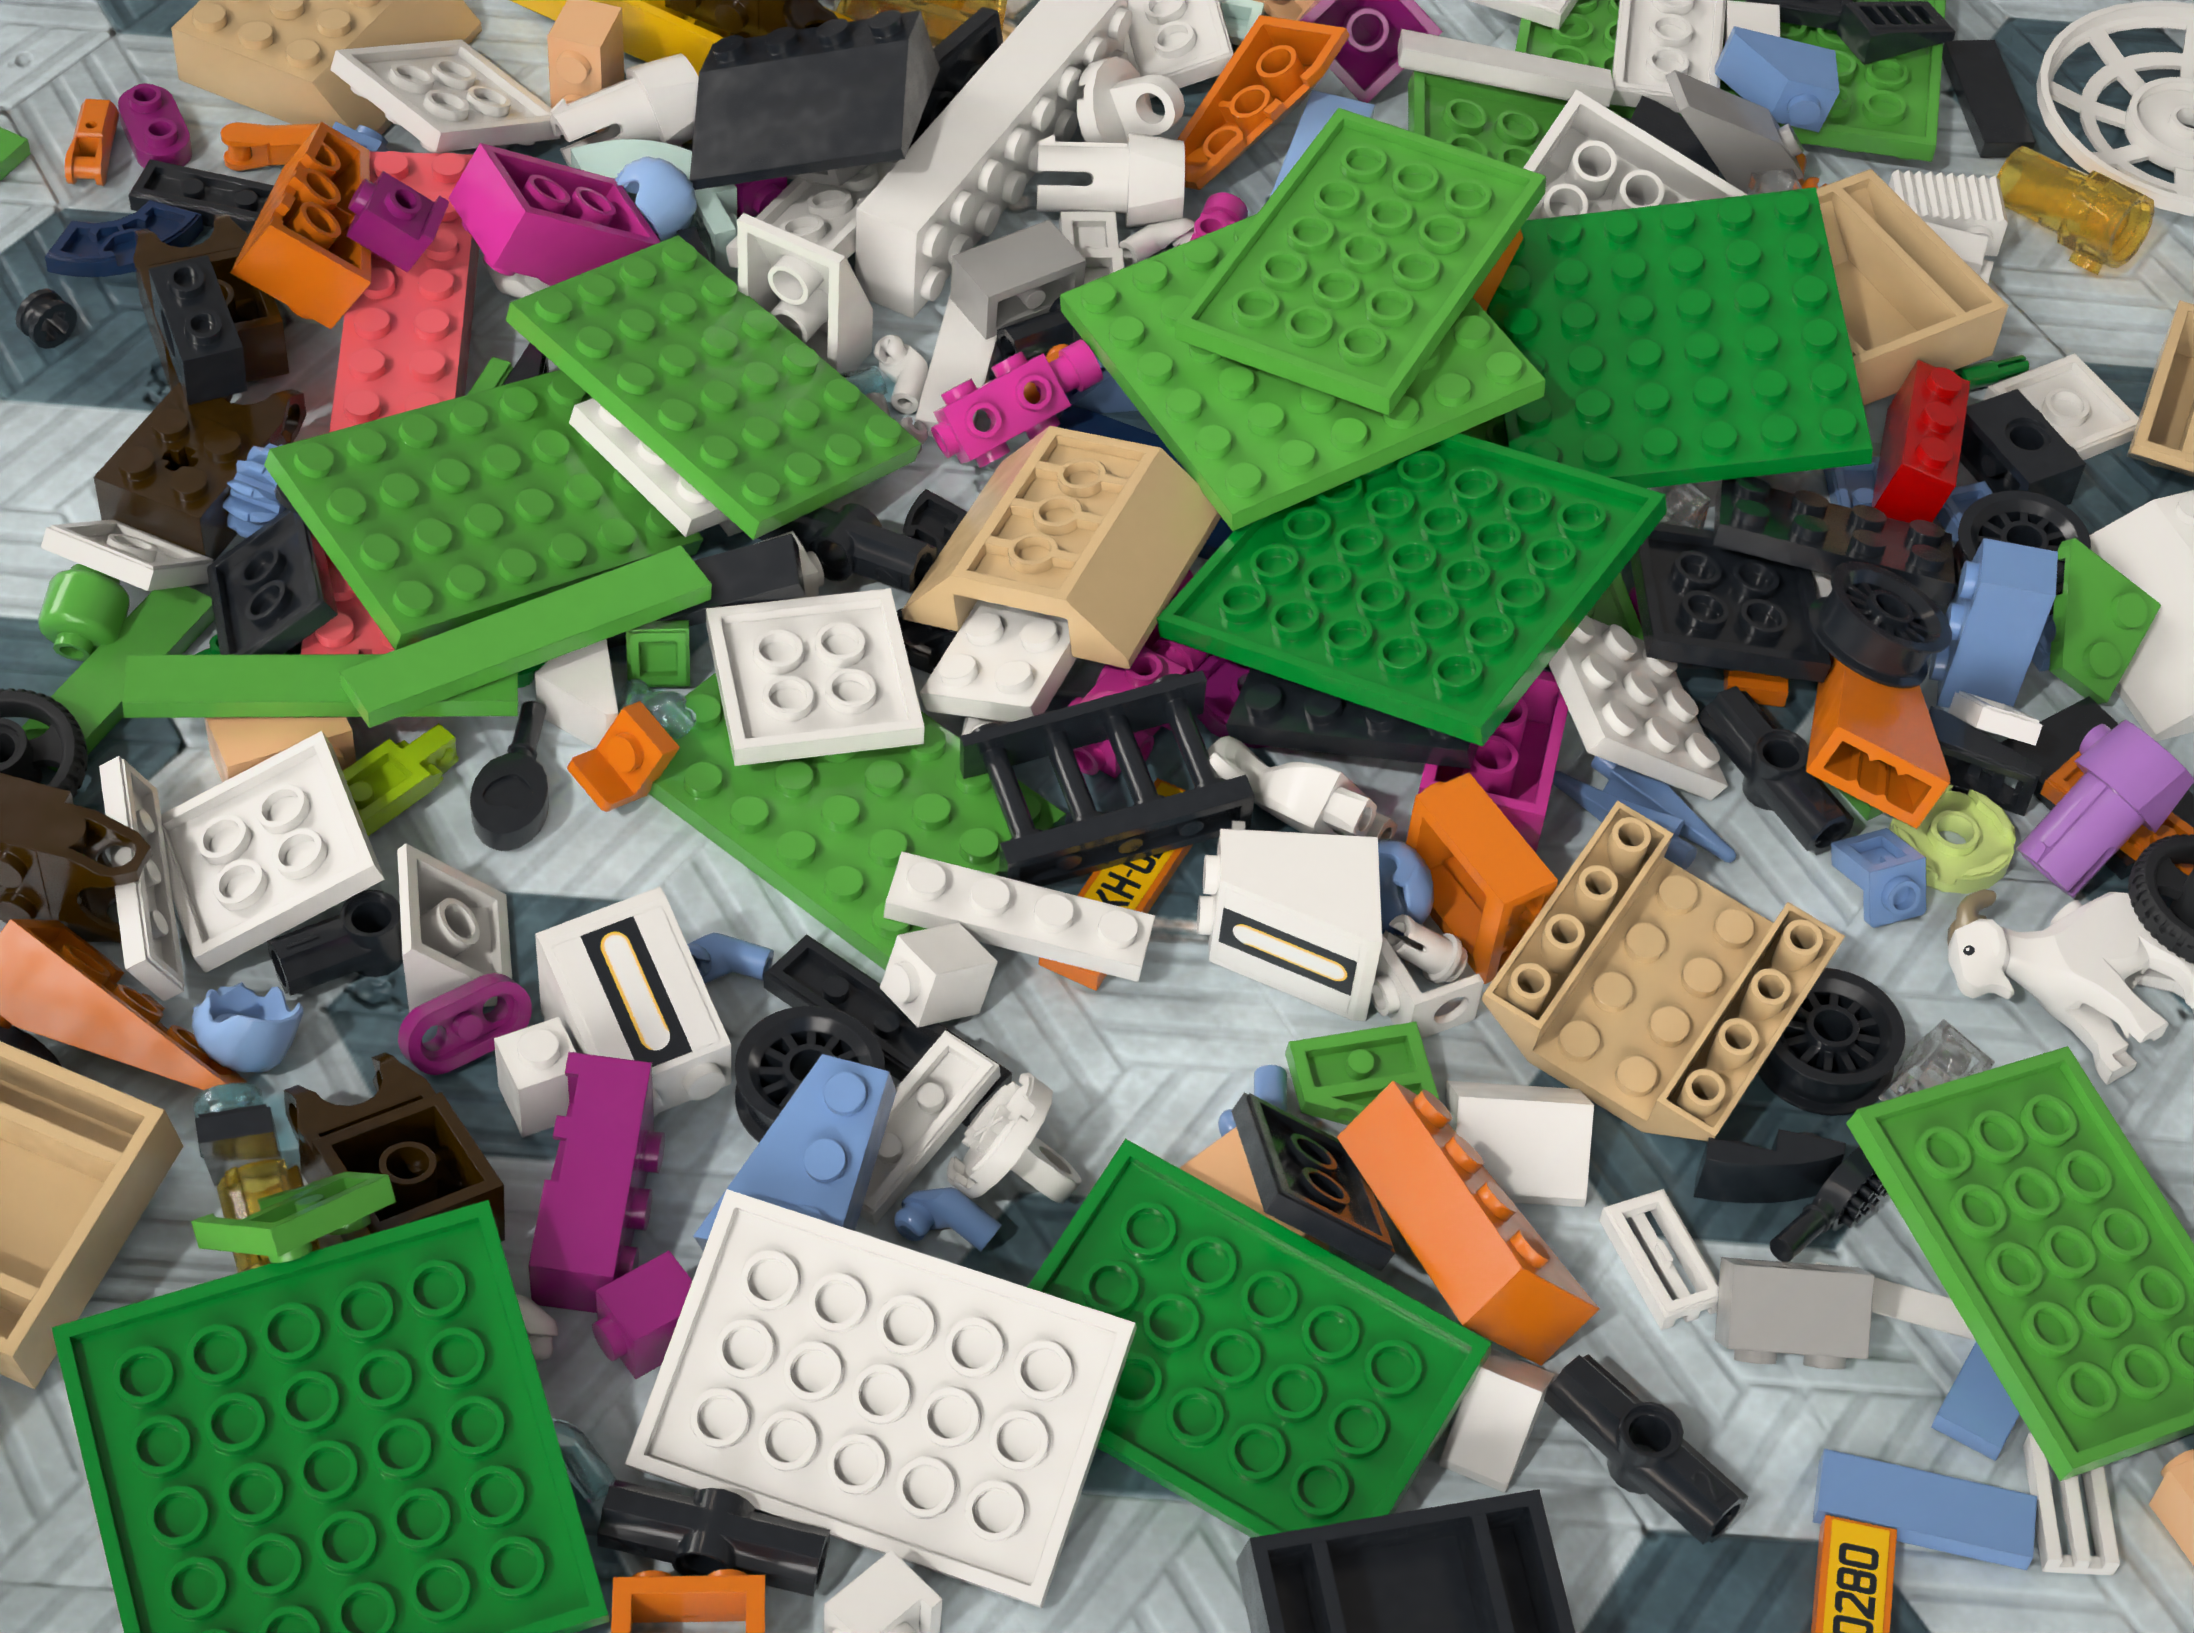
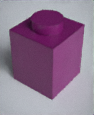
[592,1250,692,1379]

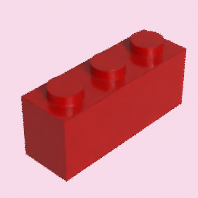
[1871,360,1970,523]

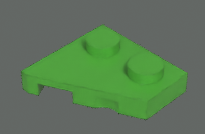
[2049,538,2161,704]
[1285,1021,1439,1125]
[191,1171,396,1263]

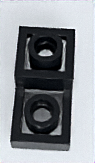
[1693,1129,1846,1203]

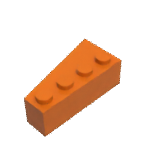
[230,122,371,329]
[1337,1081,1600,1366]

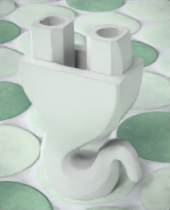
[1207,736,1398,840]

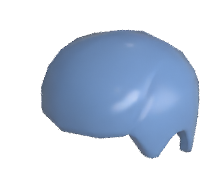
[1378,839,1434,936]

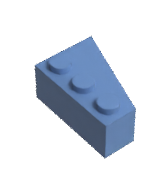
[1929,538,2058,708]
[693,1054,896,1251]

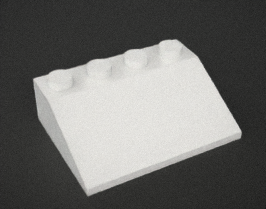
[1524,89,1747,220]
[2089,490,2194,742]

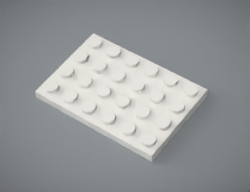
[625,1189,1137,1608]

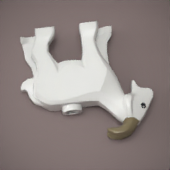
[1947,889,2194,1085]

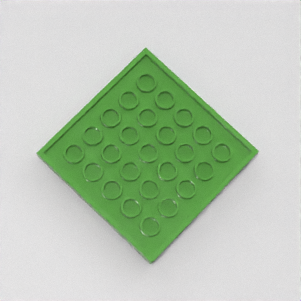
[1060,213,1545,531]

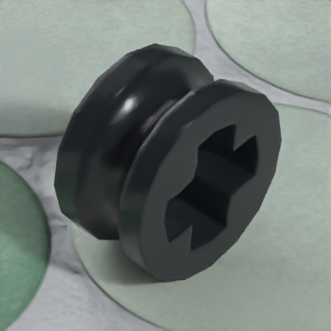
[15,288,77,349]

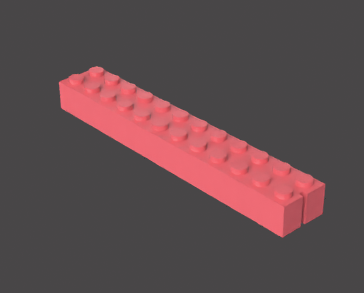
[300,151,480,655]

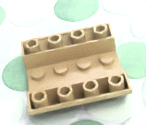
[902,426,1221,669]
[1481,800,1845,1141]

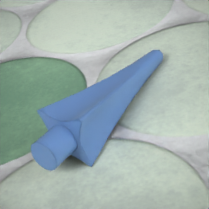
[1591,756,1736,863]
[1552,771,1697,870]

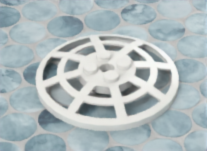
[2036,1,2194,216]

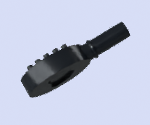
[470,701,549,851]
[1769,1146,1888,1262]

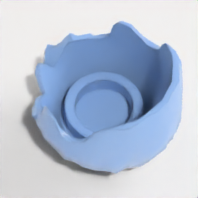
[615,156,697,242]
[192,982,303,1073]

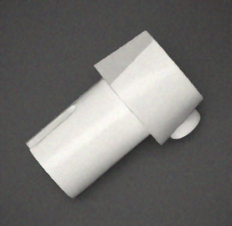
[550,53,699,167]
[1036,133,1185,228]

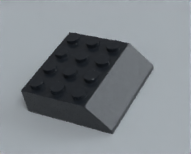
[1236,1489,1575,1633]

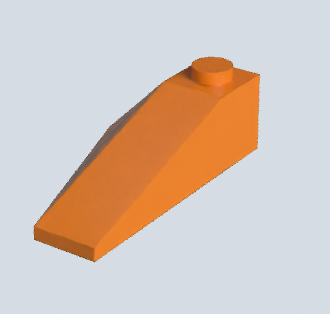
[1177,15,1350,190]
[0,919,247,1095]

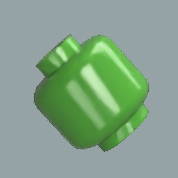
[38,564,130,661]

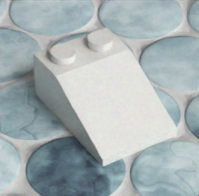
[737,213,873,380]

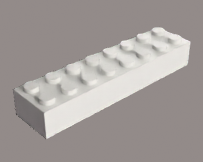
[855,0,1132,318]

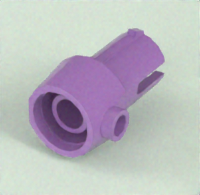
[2016,720,2194,898]

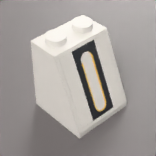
[1197,829,1382,1021]
[535,887,732,1117]

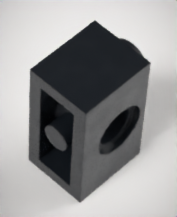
[149,255,247,405]
[1959,389,2086,506]

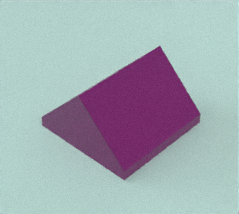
[1298,0,1443,103]

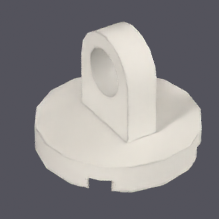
[1077,56,1185,143]
[947,1072,1082,1204]

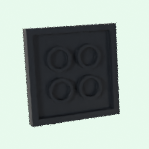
[1630,523,1831,683]

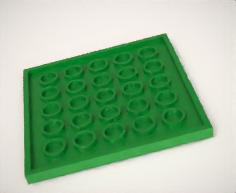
[1487,187,1873,488]
[1157,433,1667,746]
[51,1200,610,1633]

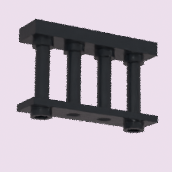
[960,670,1255,887]

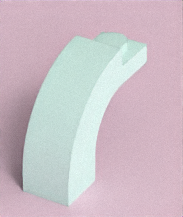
[570,139,737,274]

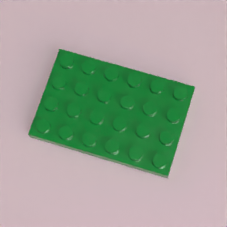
[1027,1138,1492,1538]

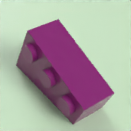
[528,1052,665,1313]

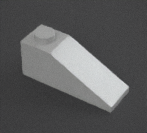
[1665,70,1804,195]

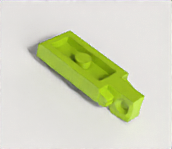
[343,723,459,836]

